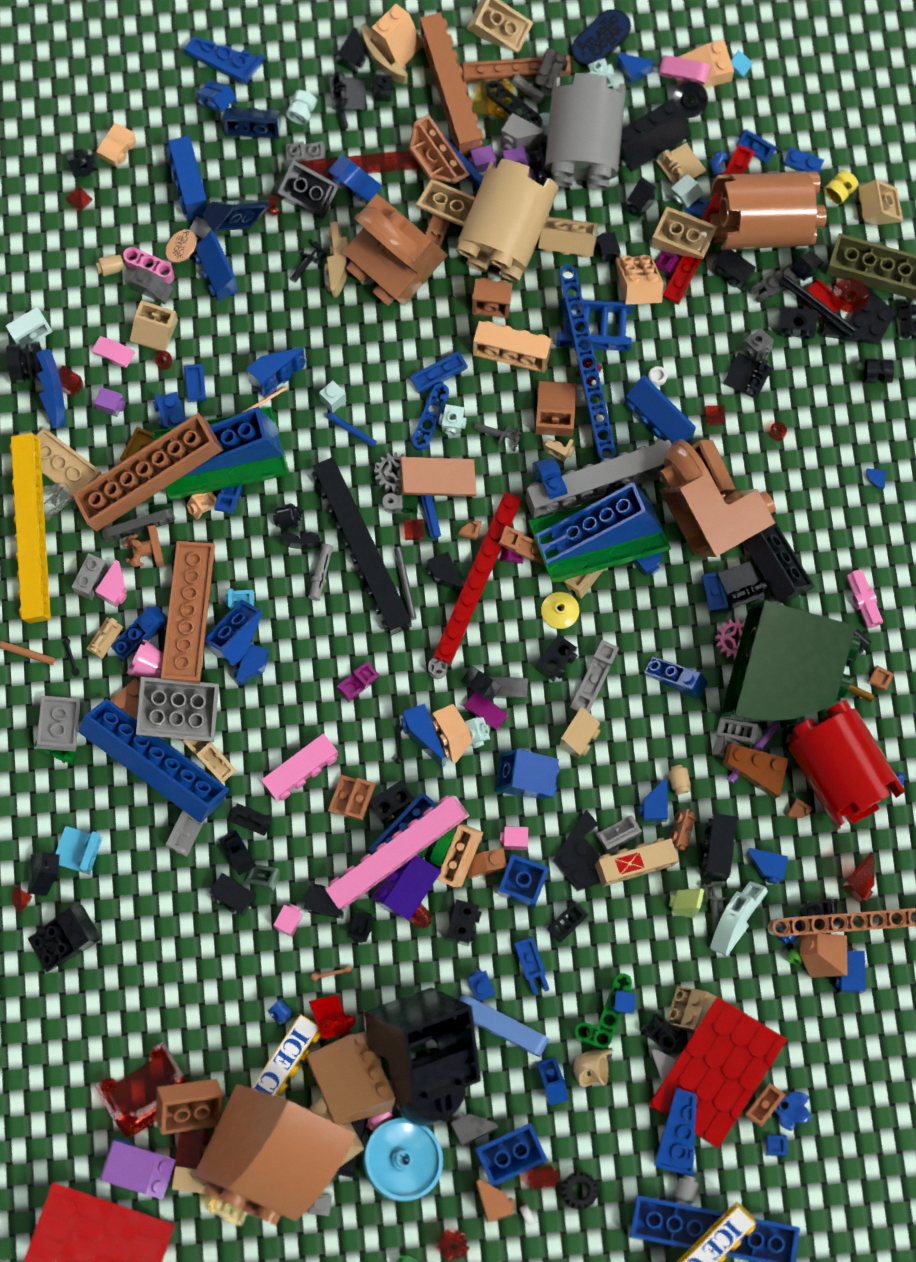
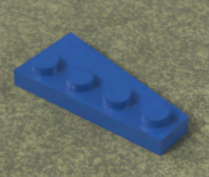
[184,36,264,85]
[654,1087,696,1177]

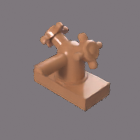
[123,525,165,568]

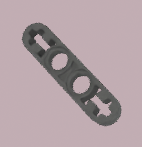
[102,509,175,542]

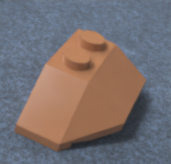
[409,114,470,183]

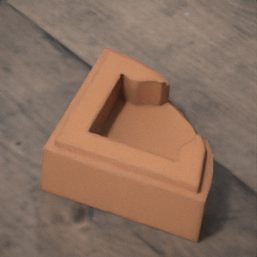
[458,521,482,541]
[786,798,813,819]

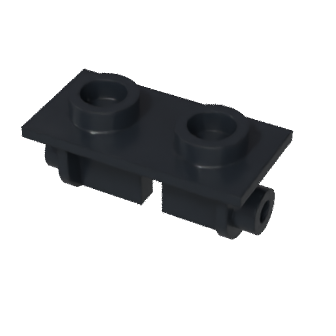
[898,298,916,339]
[229,803,273,836]

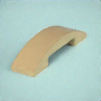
[362,23,408,85]

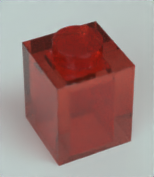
[58,365,83,398]

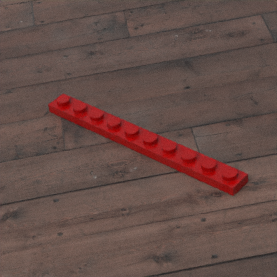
[662,144,755,305]
[433,492,522,665]

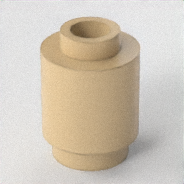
[96,254,124,276]
[668,765,691,795]

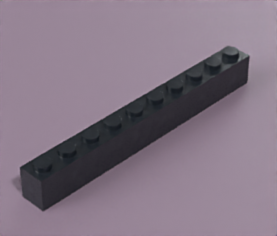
[311,457,412,636]

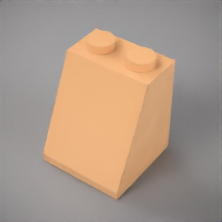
[372,4,423,67]

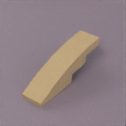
[180,739,237,783]

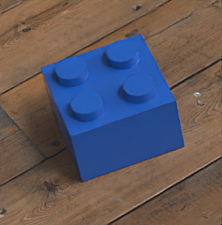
[498,854,549,908]

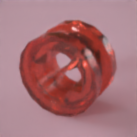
[155,351,173,370]
[769,422,787,441]

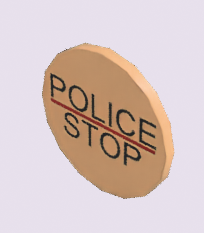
[166,229,197,263]

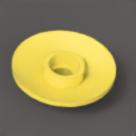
[541,592,579,629]

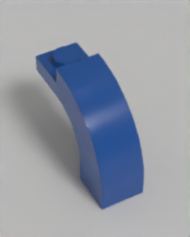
[532,457,568,500]

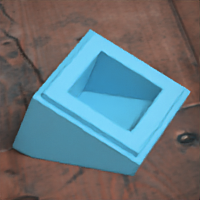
[731,50,753,78]

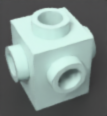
[588,58,615,88]
[439,404,467,436]
[465,717,490,748]

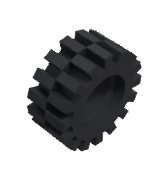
[561,1171,598,1210]

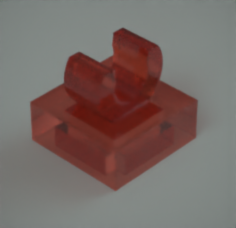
[265,194,280,216]

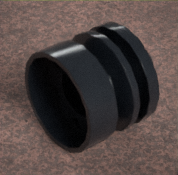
[6,342,43,384]

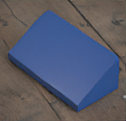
[736,129,778,163]

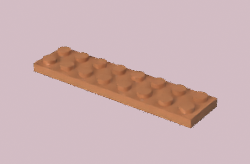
[161,541,215,684]

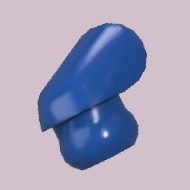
[710,151,727,178]

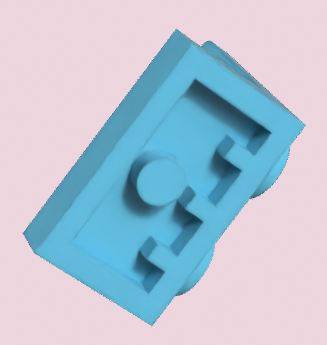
[55,826,103,875]

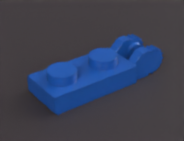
[514,936,549,996]

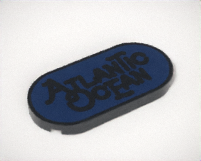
[571,9,631,67]

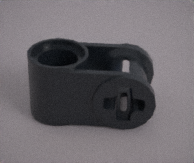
[800,899,839,922]
[642,1013,681,1052]

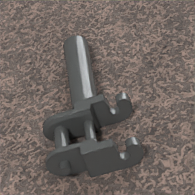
[474,422,522,451]
[700,881,727,932]

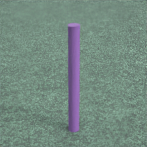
[727,721,781,784]

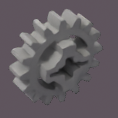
[374,452,404,494]

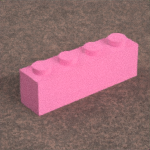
[261,733,338,802]

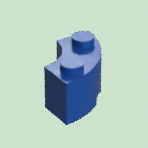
[329,154,382,203]

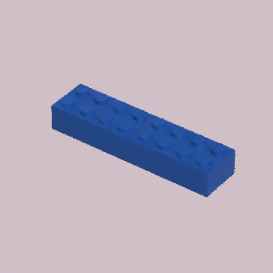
[78,698,229,823]
[629,1195,800,1262]

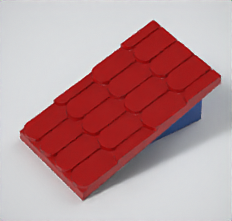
[648,996,787,1148]
[23,1182,176,1262]

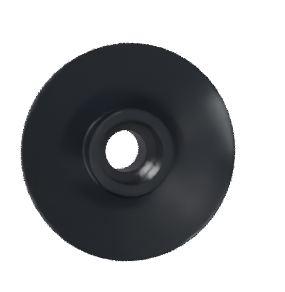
[672,81,708,118]

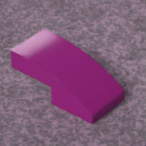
[336,661,380,703]
[464,692,508,730]

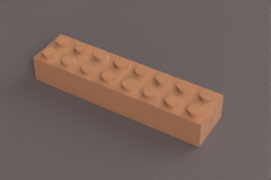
[420,12,483,159]
[72,413,223,531]

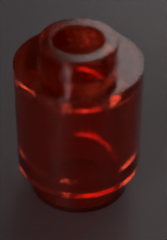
[410,903,433,929]

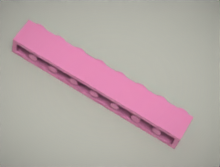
[325,795,470,909]

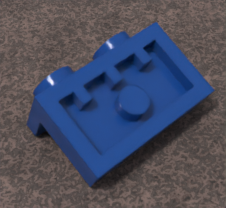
[152,392,186,429]

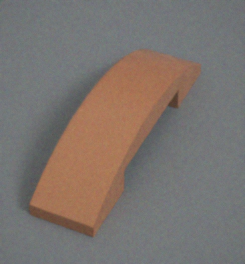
[499,526,545,566]

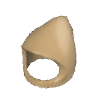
[573,1050,612,1087]

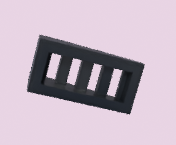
[547,901,589,943]

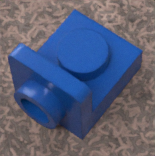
[468,970,495,1002]

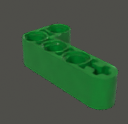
[574,973,632,1050]

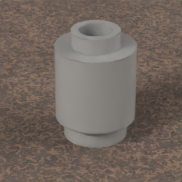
[675,1175,699,1206]

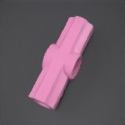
[846,570,883,628]

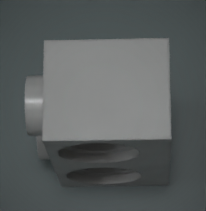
[72,553,109,601]

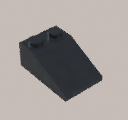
[271,160,339,218]

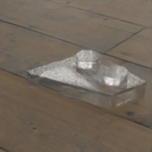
[43,481,74,521]

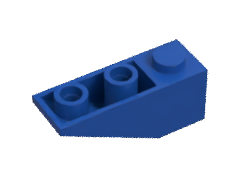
[111,607,168,661]
[644,656,708,699]

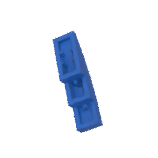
[36,349,65,428]

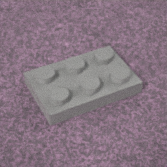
[36,696,80,752]

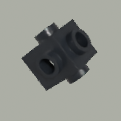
[66,149,96,178]

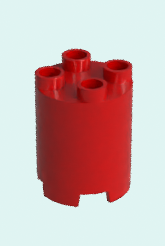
[788,700,905,830]

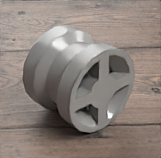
[428,658,447,679]

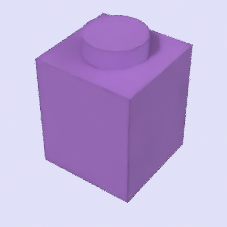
[468,145,496,173]
[94,387,125,417]

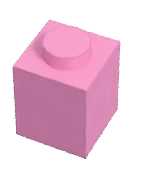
[500,826,528,850]
[273,904,303,937]

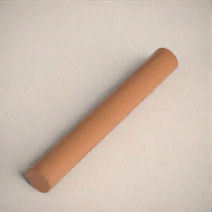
[0,641,56,665]

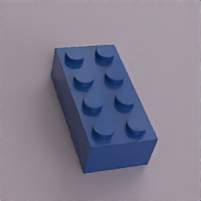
[167,135,208,221]

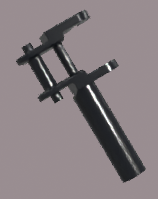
[290,239,327,283]

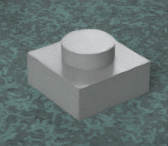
[309,1194,332,1216]

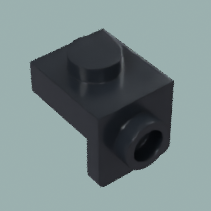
[347,909,375,943]

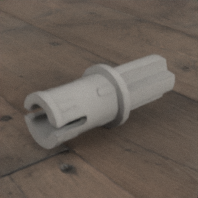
[512,74,545,104]

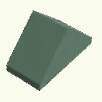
[245,864,281,893]

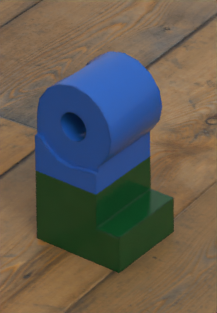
[268,999,296,1027]

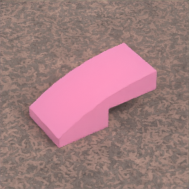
[92,336,135,368]

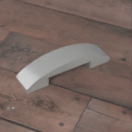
[570,640,619,712]

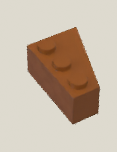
[723,744,788,799]

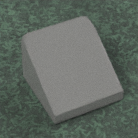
[712,736,740,759]

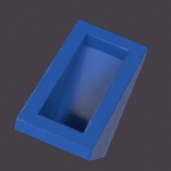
[617,53,654,84]

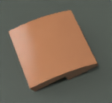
[328,775,376,820]

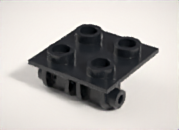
[329,71,368,110]
[533,147,551,186]
[723,352,772,399]
[718,561,767,609]

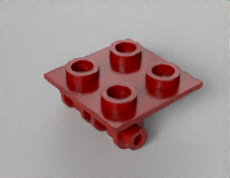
[309,995,356,1039]

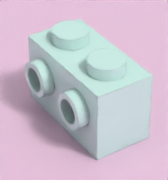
[5,307,53,350]

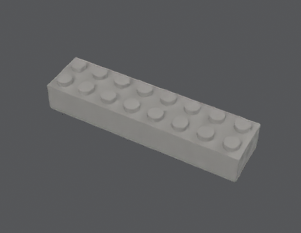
[526,440,672,519]

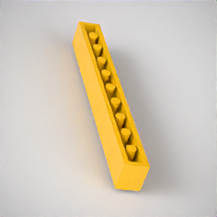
[10,433,51,623]

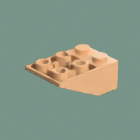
[616,255,664,305]

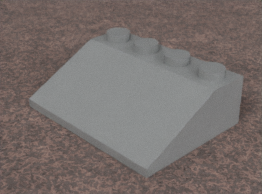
[136,677,219,742]

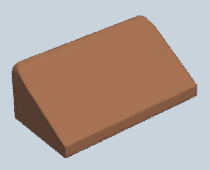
[745,1082,786,1127]

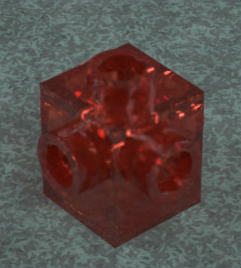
[437,1229,470,1262]

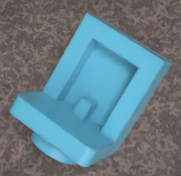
[225,588,254,610]

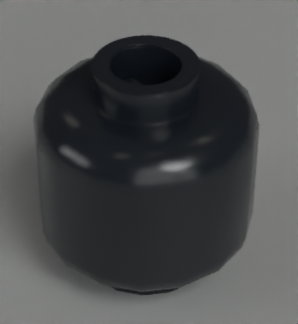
[273,503,302,531]

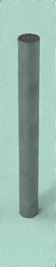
[394,547,417,620]

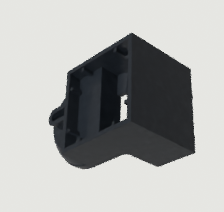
[364,987,481,1126]

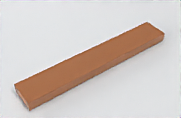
[462,56,571,82]

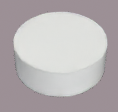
[648,366,667,386]
[520,1204,537,1226]

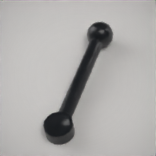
[63,638,80,676]
[395,725,402,764]

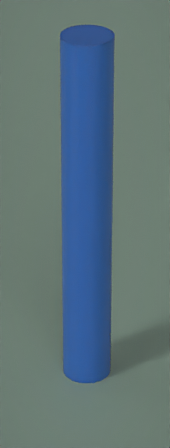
[326,412,377,447]

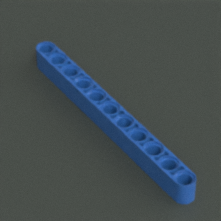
[559,265,616,461]

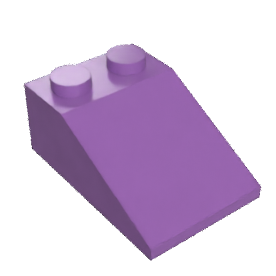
[100,1140,176,1200]

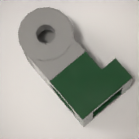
[382,493,418,514]

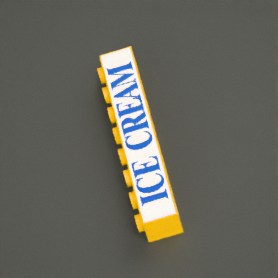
[251,1014,321,1096]
[677,1201,756,1262]

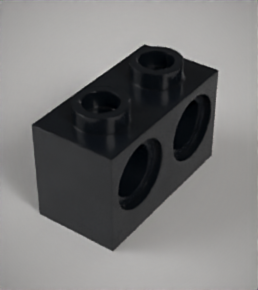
[535,634,577,682]
[369,780,414,824]

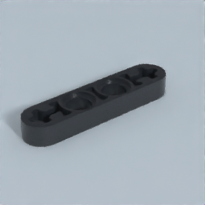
[485,80,542,128]

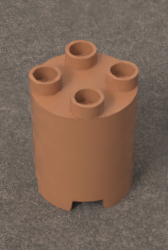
[710,171,827,250]

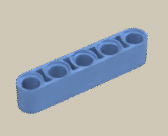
[459,994,549,1057]

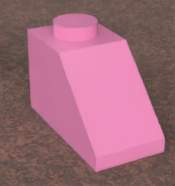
[95,560,127,608]

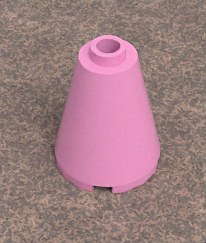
[127,639,164,678]

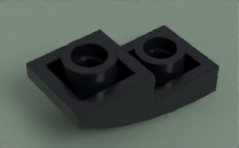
[280,532,322,549]

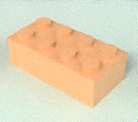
[473,321,552,373]

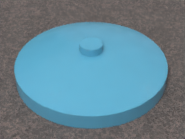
[363,1118,443,1202]

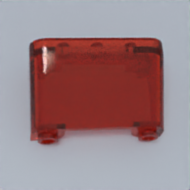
[95,1042,189,1137]

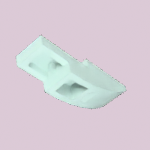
[710,881,768,956]

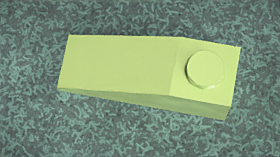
[669,888,705,919]

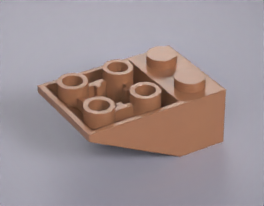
[535,381,576,437]

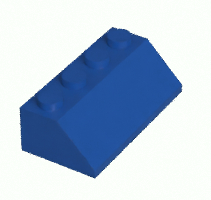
[625,375,696,445]

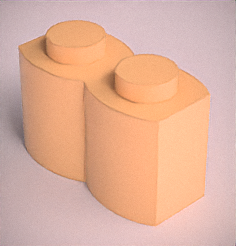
[97,123,136,167]

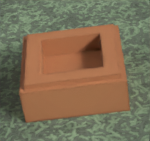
[868,665,894,692]

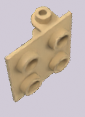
[656,143,707,185]

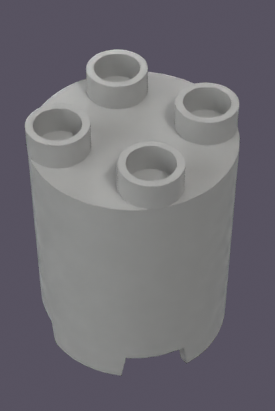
[545,73,626,190]

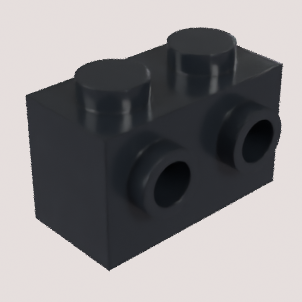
[446,899,482,947]

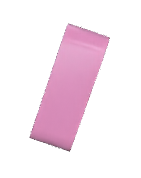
[658,55,711,84]
[123,247,174,284]

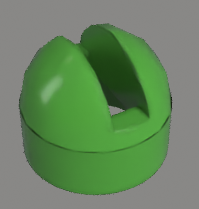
[786,948,802,965]

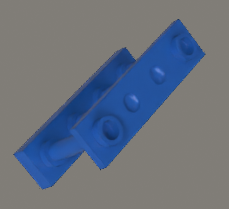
[556,298,633,352]

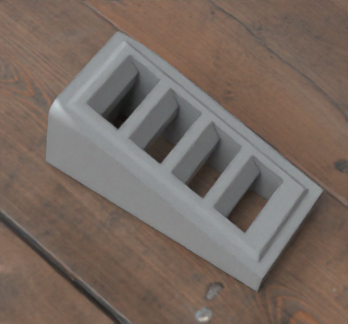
[716,718,759,745]

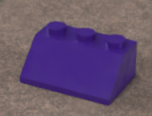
[371,855,441,921]

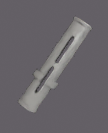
[308,544,333,601]

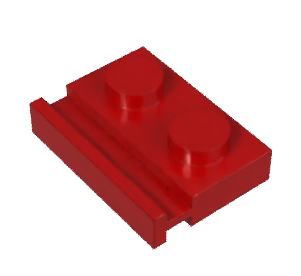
[799,279,844,323]

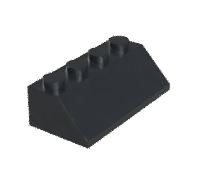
[620,99,691,172]
[743,523,815,603]

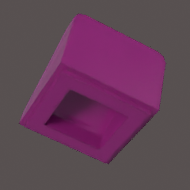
[655,251,680,276]
[500,546,524,564]

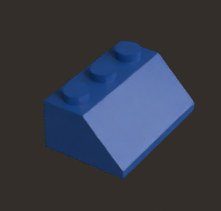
[194,231,238,301]
[475,1123,548,1187]

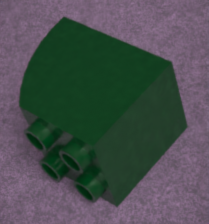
[720,600,860,723]

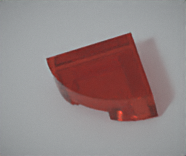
[12,886,32,914]

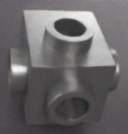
[743,328,774,362]

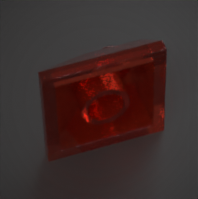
[841,852,875,903]

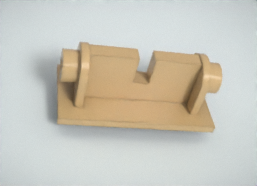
[87,617,123,659]

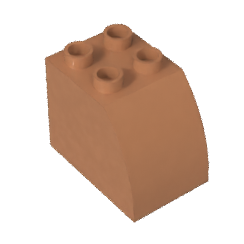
[194,1084,356,1225]

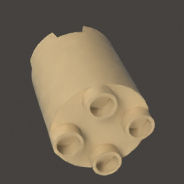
[456,159,559,282]

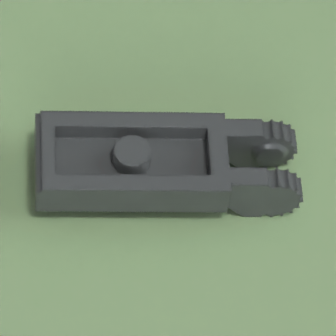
[749,263,801,303]

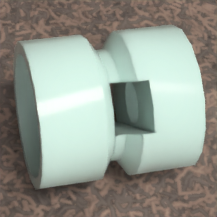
[286,90,317,125]

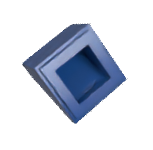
[613,990,636,1015]

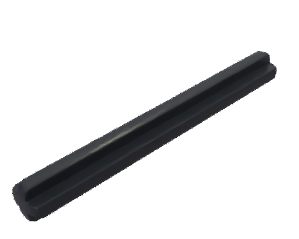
[780,275,857,337]

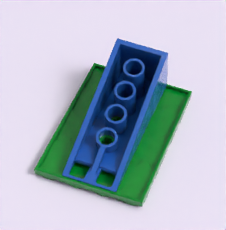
[152,407,290,499]
[529,482,671,583]

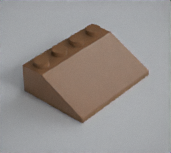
[306,1031,396,1125]

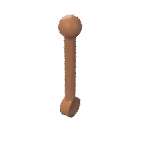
[311,967,352,981]

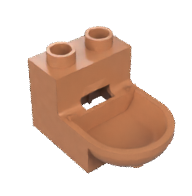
[343,193,448,306]
[659,439,776,557]

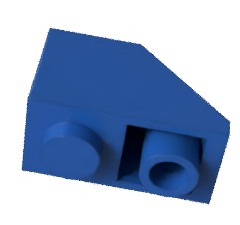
[234,644,269,685]

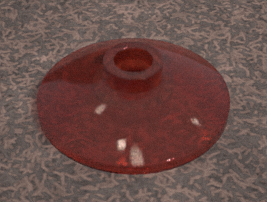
[832,279,869,312]

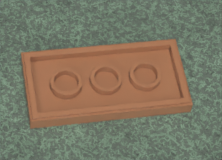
[400,457,477,497]

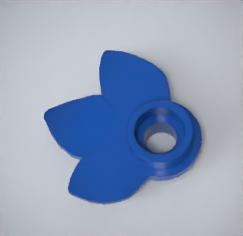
[774,1092,811,1131]

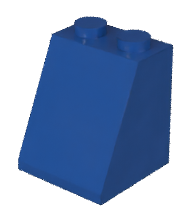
[495,749,559,799]

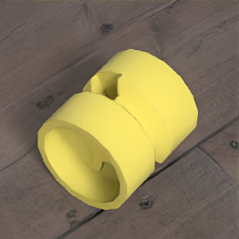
[824,170,859,205]

